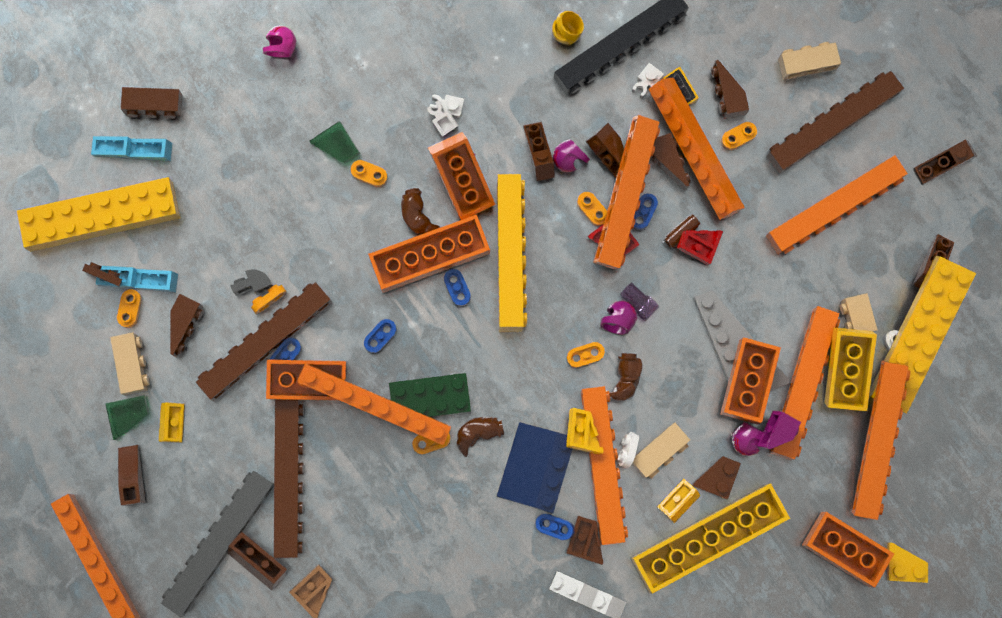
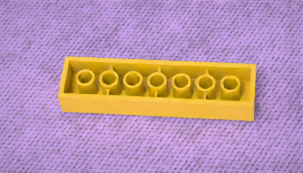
[497,174,527,332]
[17,177,180,252]
[869,256,976,414]
[631,483,790,594]

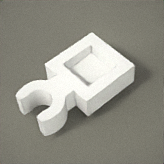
[632,63,664,98]
[430,95,464,118]
[427,101,459,137]

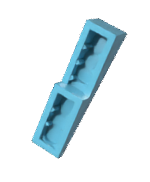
[91,136,172,161]
[96,266,178,293]

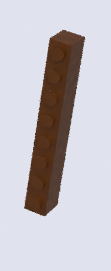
[766,71,904,175]
[196,282,332,402]
[274,400,304,558]

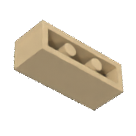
[778,42,841,80]
[110,332,150,396]
[632,423,690,479]

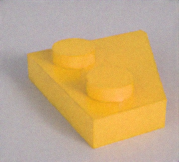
[566,408,604,455]
[887,543,928,583]

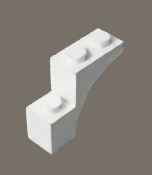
[549,571,627,618]

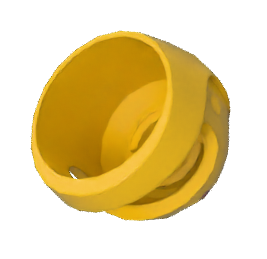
[552,11,584,45]

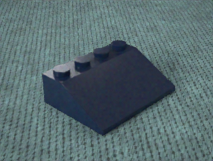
[496,422,573,514]

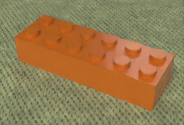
[368,214,490,293]

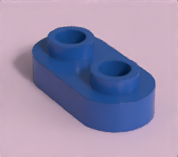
[633,193,658,230]
[444,269,471,306]
[364,319,397,353]
[269,338,301,360]
[536,514,575,540]

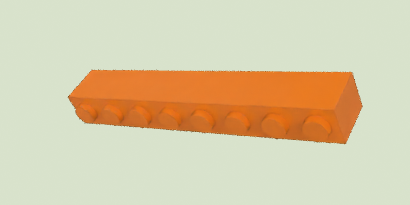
[648,77,745,220]
[593,115,660,269]
[766,155,908,255]
[769,306,840,460]
[852,360,911,520]
[297,364,451,445]
[581,386,628,545]
[51,494,141,618]

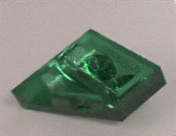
[310,121,361,164]
[105,395,149,440]

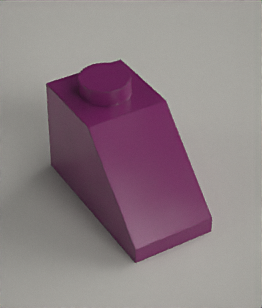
[757,411,801,449]

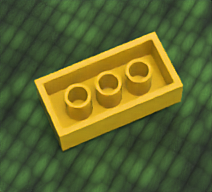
[824,327,877,411]

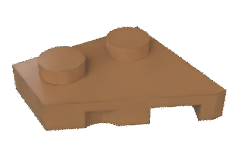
[289,564,332,618]

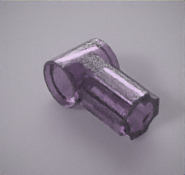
[620,282,659,321]

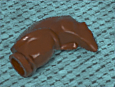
[401,188,440,234]
[609,353,642,401]
[457,417,504,457]

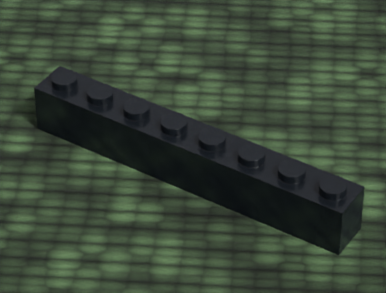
[554,0,689,95]

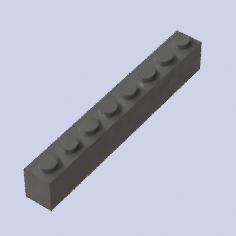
[161,471,274,617]

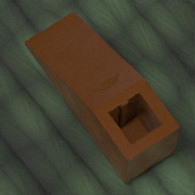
[711,60,749,119]
[523,122,555,181]
[586,123,624,178]
[652,133,691,191]
[914,139,977,184]
[913,234,955,288]
[170,294,204,358]
[118,445,146,506]

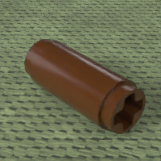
[664,214,700,249]

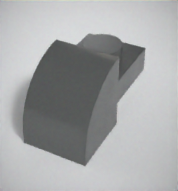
[230,269,273,296]

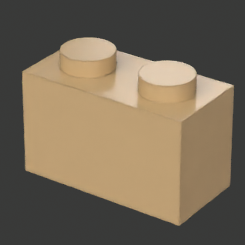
[840,293,878,332]

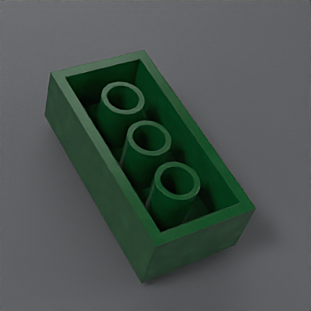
[389,373,471,418]

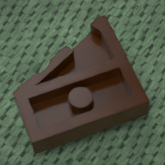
[82,262,123,287]
[692,456,741,500]
[566,516,603,565]

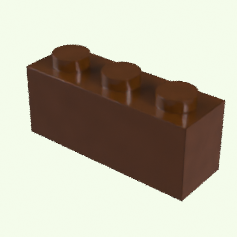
[121,87,183,119]
[227,532,287,590]

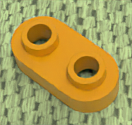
[721,122,757,150]
[351,160,387,187]
[577,192,607,226]
[251,284,287,314]
[117,289,142,328]
[567,342,605,368]
[412,433,450,455]

